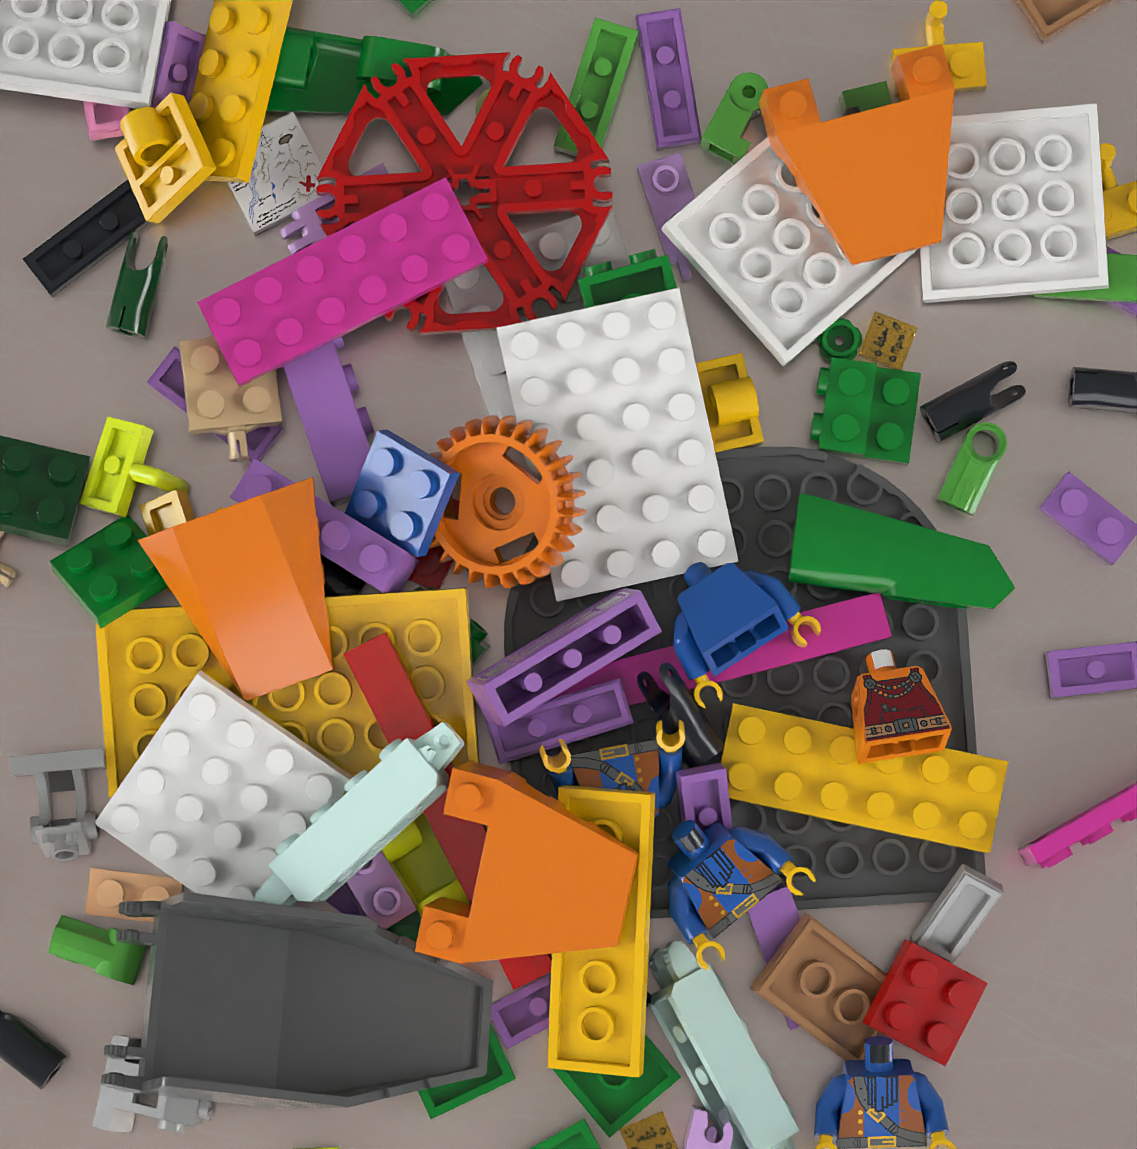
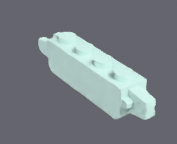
[253,722,465,906]
[648,940,800,1149]

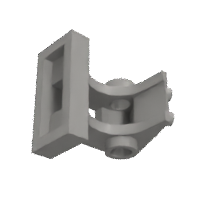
[9,748,106,861]
[92,1034,213,1133]

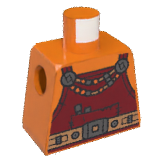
[851,649,952,764]

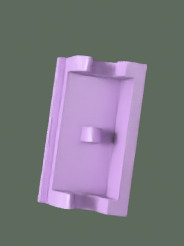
[682,1105,733,1149]

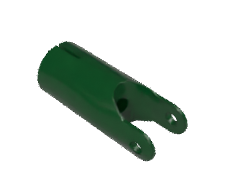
[106,230,168,338]

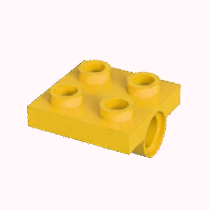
[115,93,217,223]
[696,353,764,453]

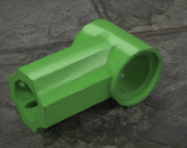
[937,422,1007,516]
[48,915,148,985]

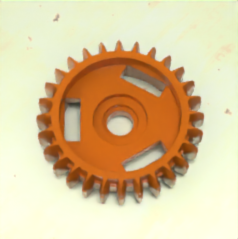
[429,415,586,588]

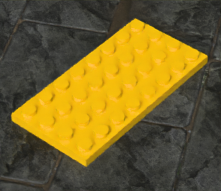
[95,587,480,797]

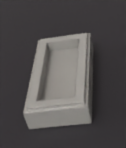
[912,863,1004,964]

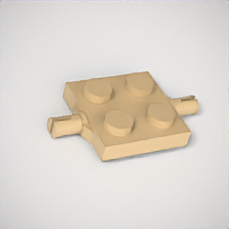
[179,335,282,462]

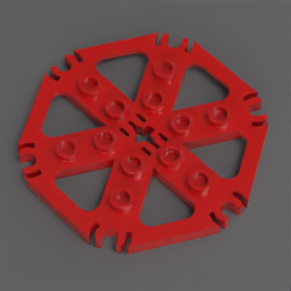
[316,52,613,335]

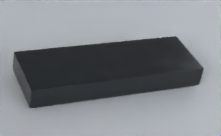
[23,180,151,297]

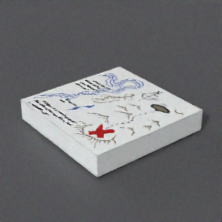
[227,112,331,236]

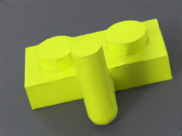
[79,416,189,518]

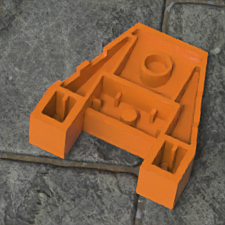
[759,44,955,266]
[415,761,639,964]

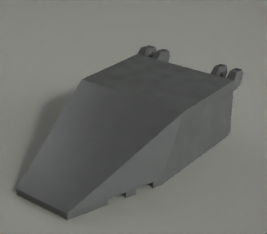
[101,892,493,1109]

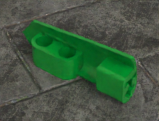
[266,27,483,116]
[788,493,1015,610]

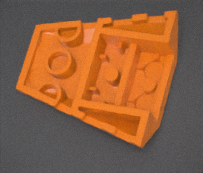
[138,477,334,701]

